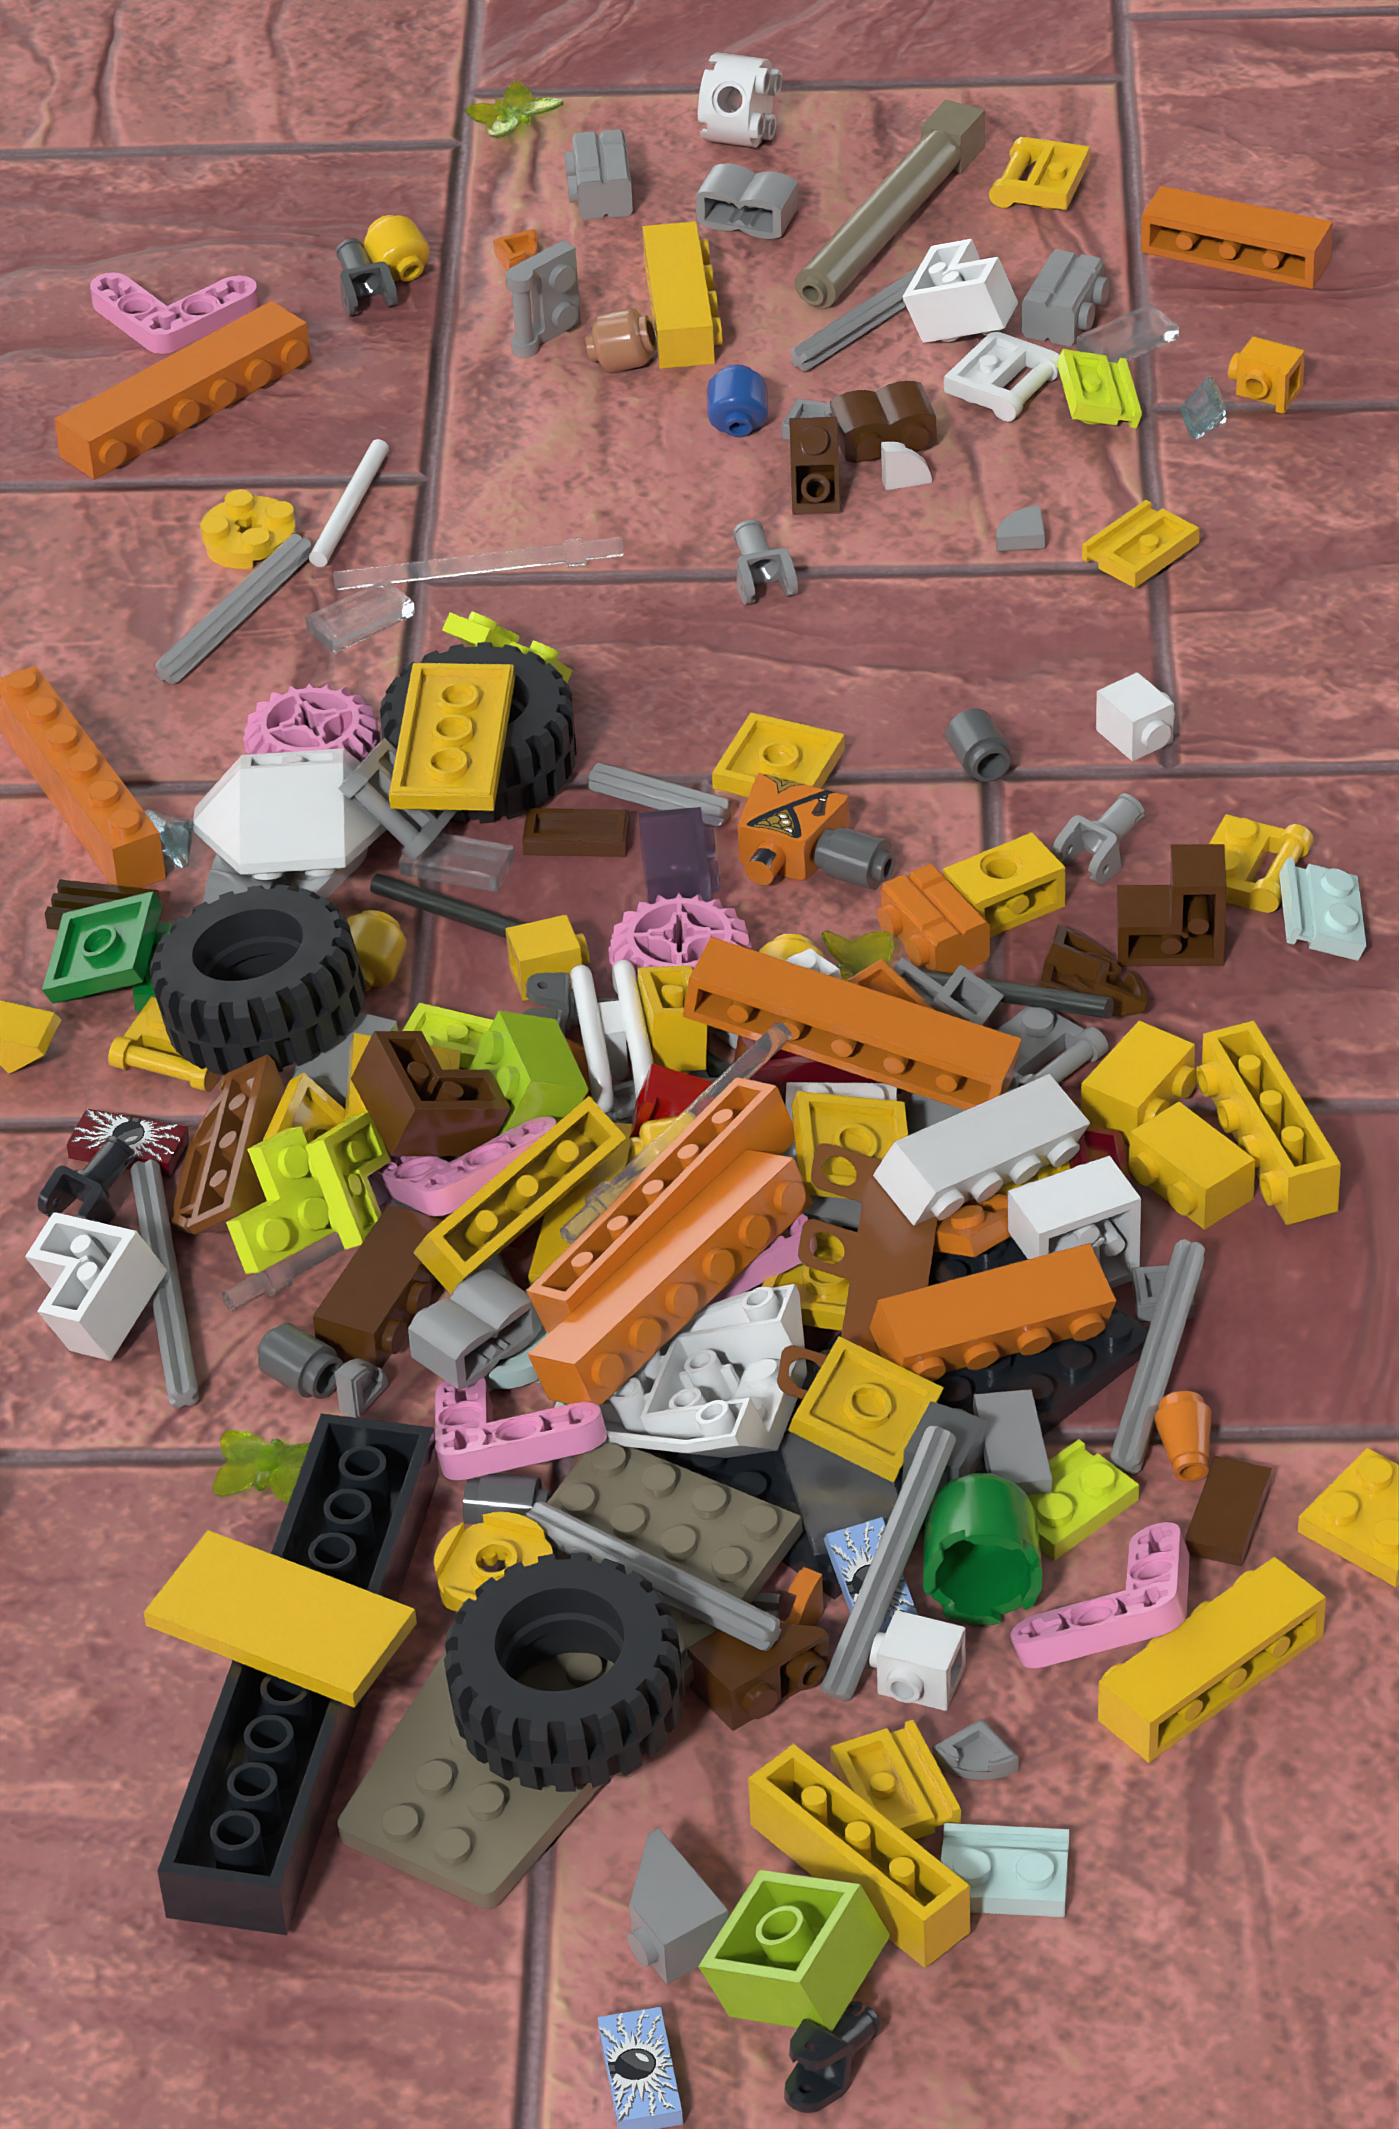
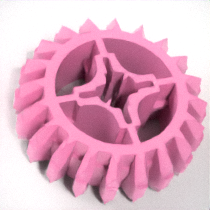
[243,682,380,762]
[609,892,752,982]

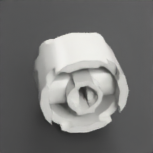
[698,52,782,148]

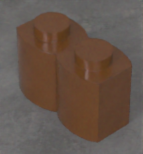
[830,381,937,463]

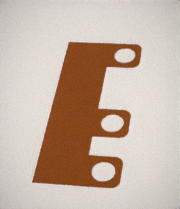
[777,1143,937,1399]

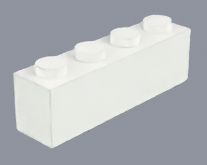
[873,1074,1090,1226]

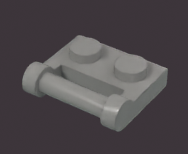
[506,240,581,358]
[338,738,458,861]
[997,1006,1109,1087]

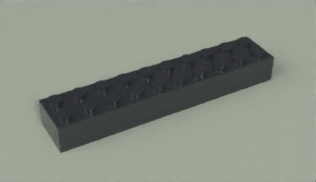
[157,1413,439,1936]

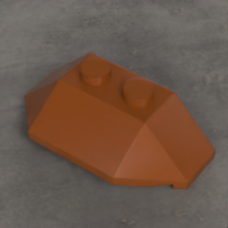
[169,1054,285,1234]

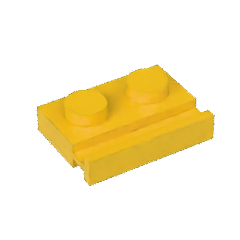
[1082,500,1199,588]
[830,1720,961,1840]

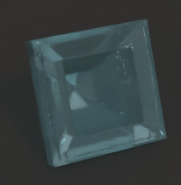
[1179,376,1226,440]
[144,809,194,869]

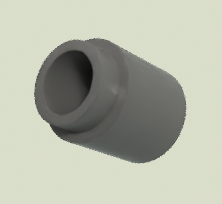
[945,709,1011,782]
[814,827,896,890]
[258,1323,343,1399]
[463,1473,551,1525]

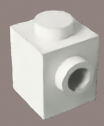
[1096,672,1176,761]
[869,1610,966,1711]

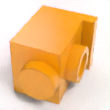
[1228,336,1305,414]

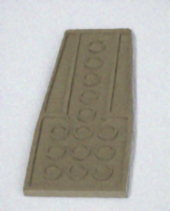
[337,1443,803,1909]

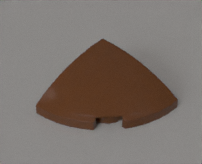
[1036,924,1147,1015]

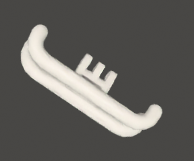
[570,960,654,1114]

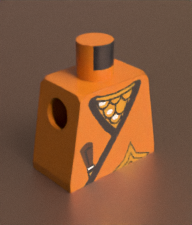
[737,773,850,885]

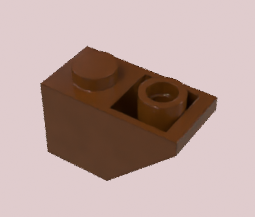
[789,417,840,515]
[687,1623,830,1731]

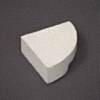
[881,442,932,490]

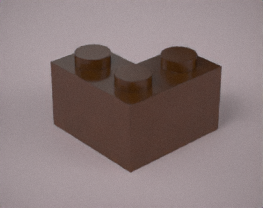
[1116,844,1227,967]
[351,1031,511,1157]

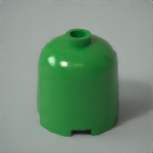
[923,1473,1043,1625]

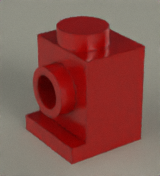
[630,1063,715,1139]

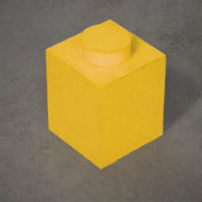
[505,914,590,1001]

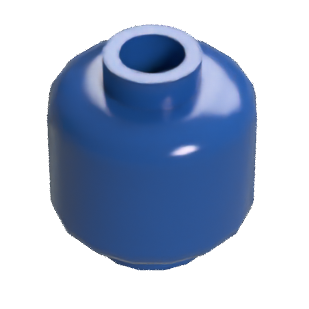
[706,365,768,437]

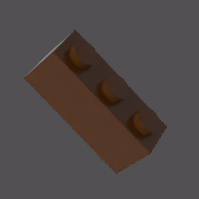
[313,1204,443,1369]

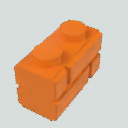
[877,863,990,973]

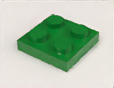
[42,891,163,1004]

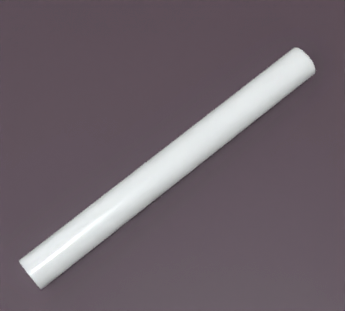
[309,439,389,567]

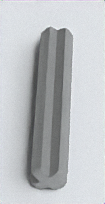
[588,762,731,828]

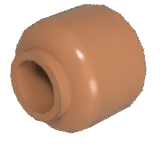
[585,308,657,373]

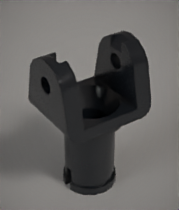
[37,1136,136,1224]
[784,2001,881,2113]

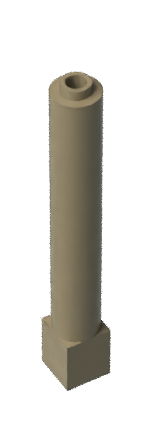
[795,99,985,309]

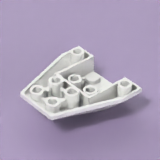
[193,748,387,880]
[554,1284,807,1458]

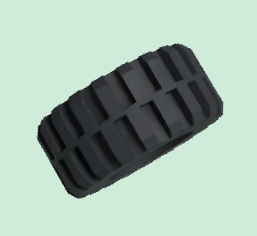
[380,642,577,824]
[150,885,366,1076]
[444,1553,685,1792]

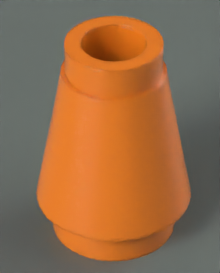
[1154,1391,1212,1482]

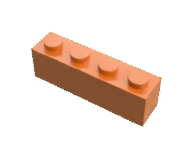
[1141,186,1333,289]
[870,1243,1116,1382]

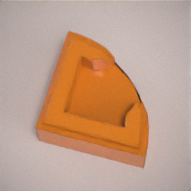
[493,229,539,271]
[779,1567,824,1626]

